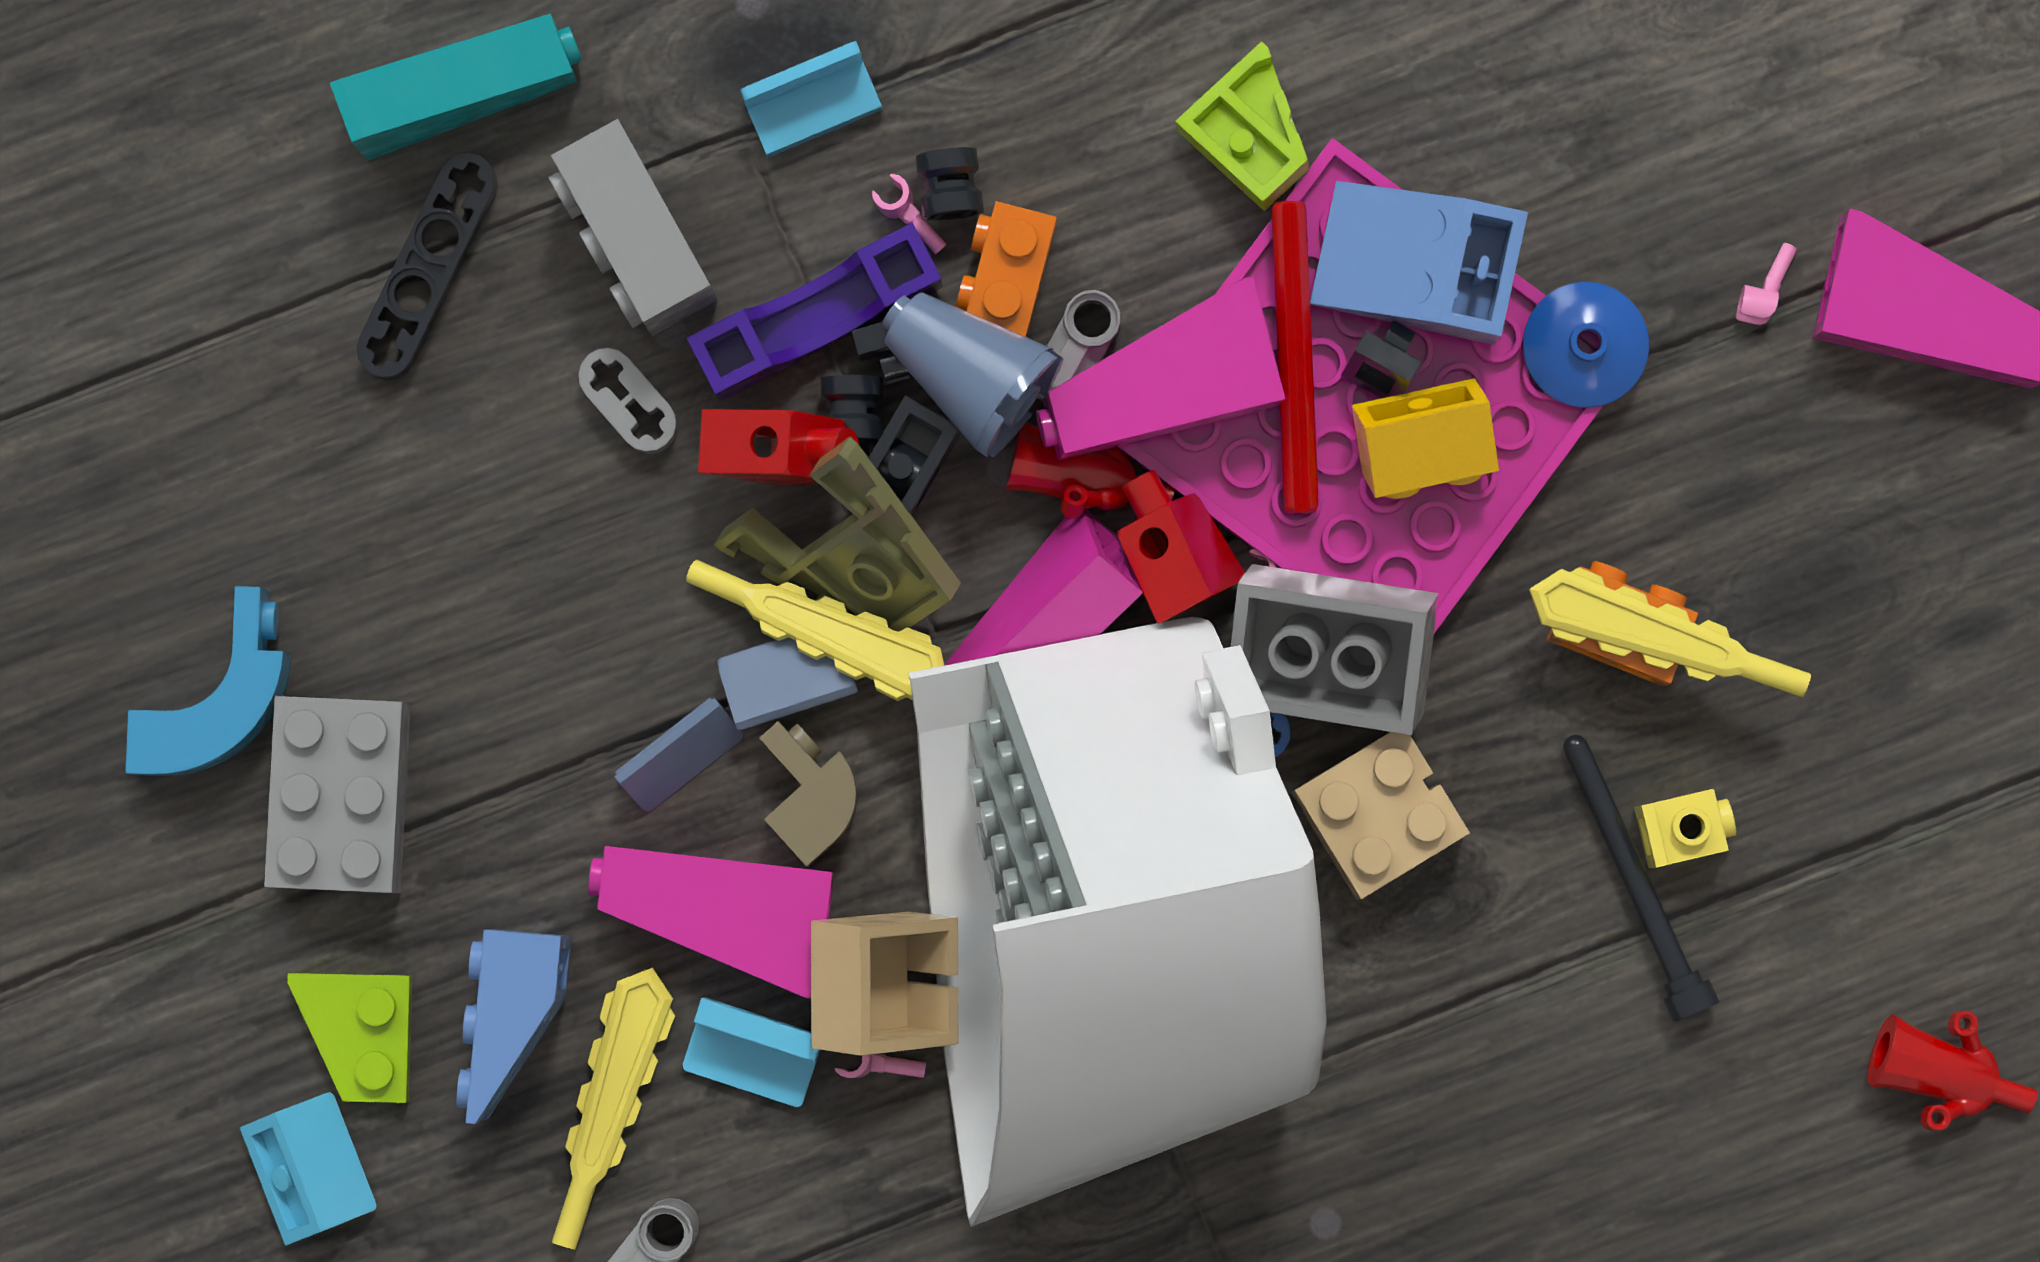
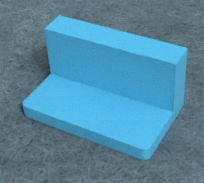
[740,41,882,158]
[683,997,820,1107]
[240,1092,376,1246]

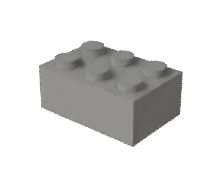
[548,119,717,337]
[1231,564,1439,735]
[264,696,411,893]

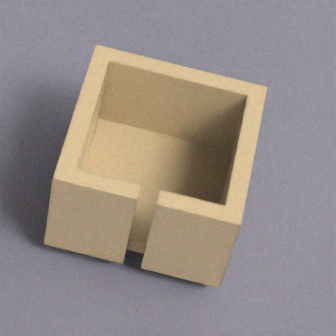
[1291,732,1470,900]
[811,912,959,1055]

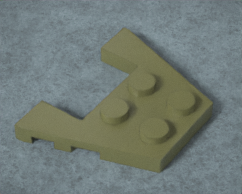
[714,437,961,632]

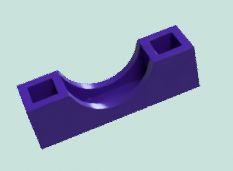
[687,222,943,402]

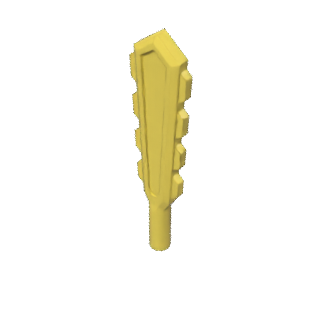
[686,560,945,701]
[1528,567,1811,698]
[552,968,675,1250]

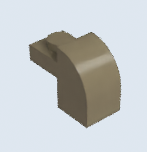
[759,721,858,867]

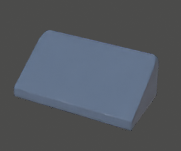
[717,637,858,731]
[614,698,743,812]

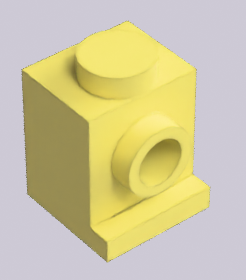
[1634,789,1736,868]

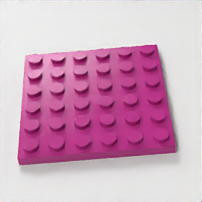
[1115,138,1603,633]

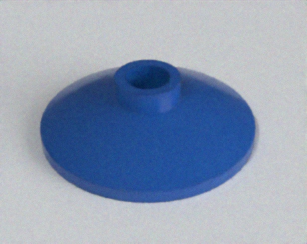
[1522,282,1649,408]

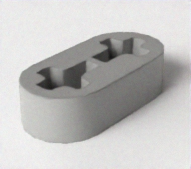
[578,348,678,454]

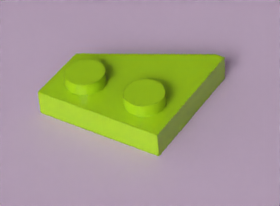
[1175,41,1309,211]
[288,973,412,1103]

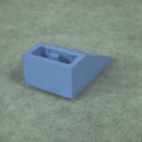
[1310,181,1528,345]
[456,929,572,1124]

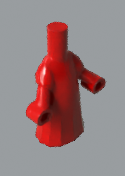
[1006,422,1175,518]
[1867,1011,2037,1131]

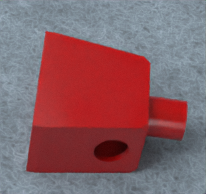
[698,409,859,485]
[1117,469,1245,624]

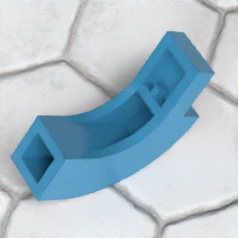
[126,586,292,776]

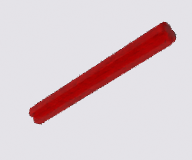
[1272,201,1319,514]

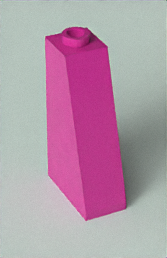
[1812,209,2040,389]
[1036,276,1285,460]
[944,509,1143,665]
[588,846,834,998]

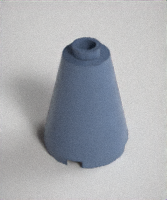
[882,292,1064,458]

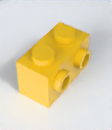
[1352,378,1499,499]

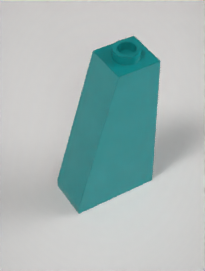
[330,13,583,161]

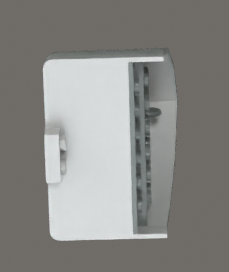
[908,617,1327,1227]

